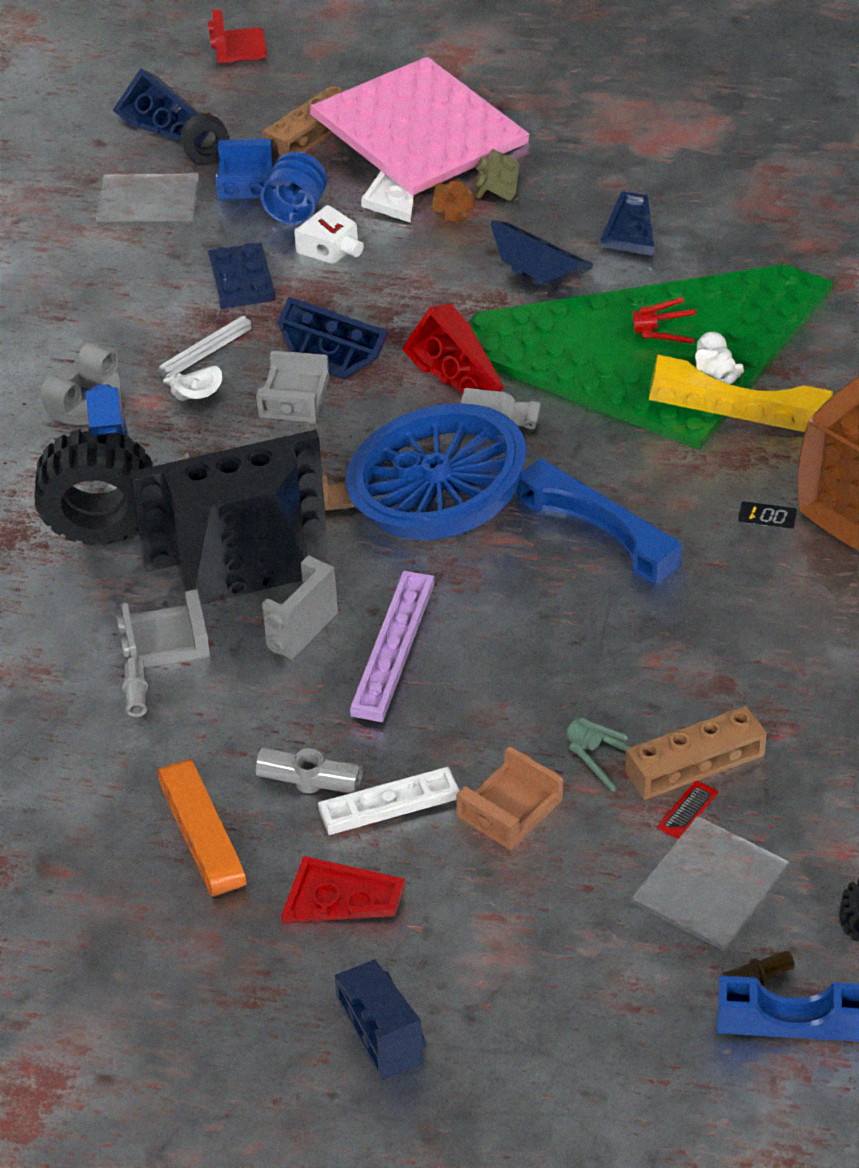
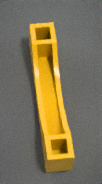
[649,355,833,432]

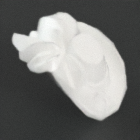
[163,366,222,401]

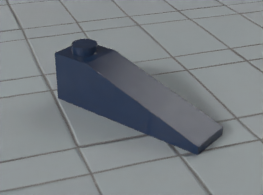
[112,68,210,147]

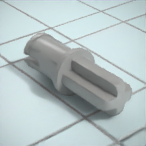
[122,657,149,717]

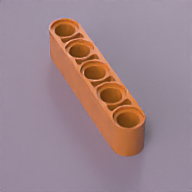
[157,758,247,897]

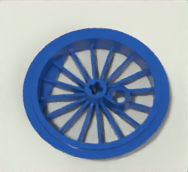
[346,403,526,540]

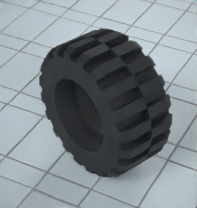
[34,428,153,545]

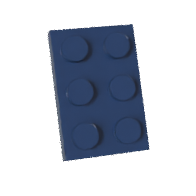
[208,243,276,309]

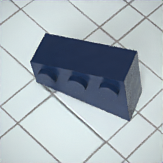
[334,959,426,1081]

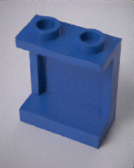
[216,139,273,199]

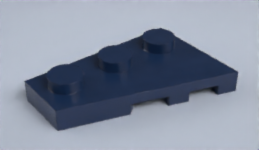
[601,191,654,256]

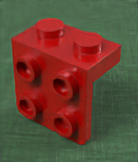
[208,9,267,63]

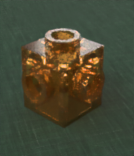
[432,181,475,222]

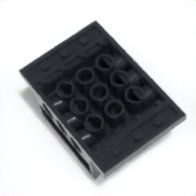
[130,429,326,605]

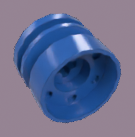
[261,152,327,225]

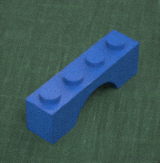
[717,976,859,1042]

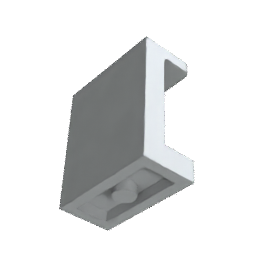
[256,350,329,423]
[262,555,338,659]
[117,589,210,668]

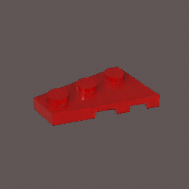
[281,856,406,923]

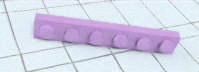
[350,571,434,722]

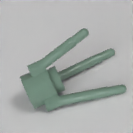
[567,717,631,792]

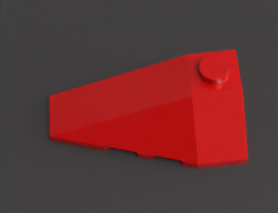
[402,304,504,394]

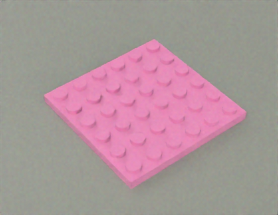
[310,57,530,196]

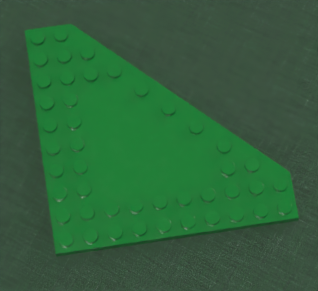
[468,264,834,450]

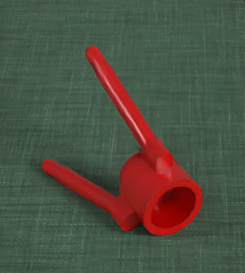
[633,297,696,344]

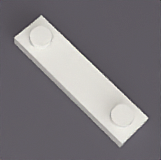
[318,766,460,835]

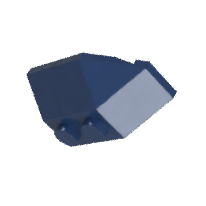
[491,220,593,287]
[277,297,389,380]

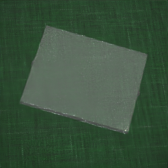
[96,173,199,226]
[631,816,789,951]

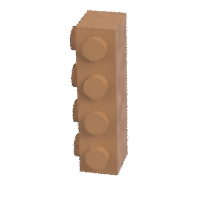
[263,85,345,159]
[625,706,767,800]

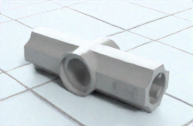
[255,747,363,793]

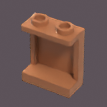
[456,746,563,850]

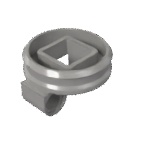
[41,342,123,426]

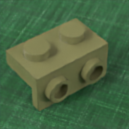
[474,148,520,201]

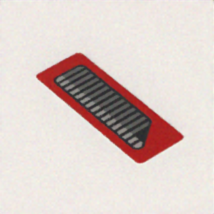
[657,780,719,840]

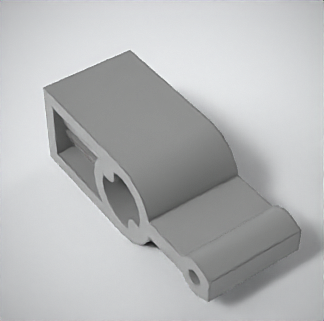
[461,388,541,429]

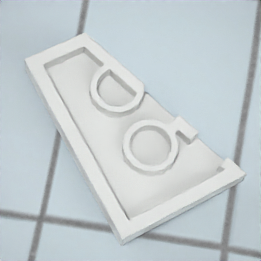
[361,171,414,222]

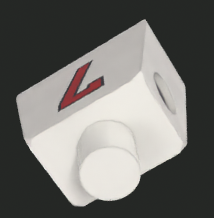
[294,205,364,263]

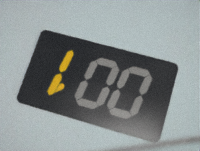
[738,501,797,529]

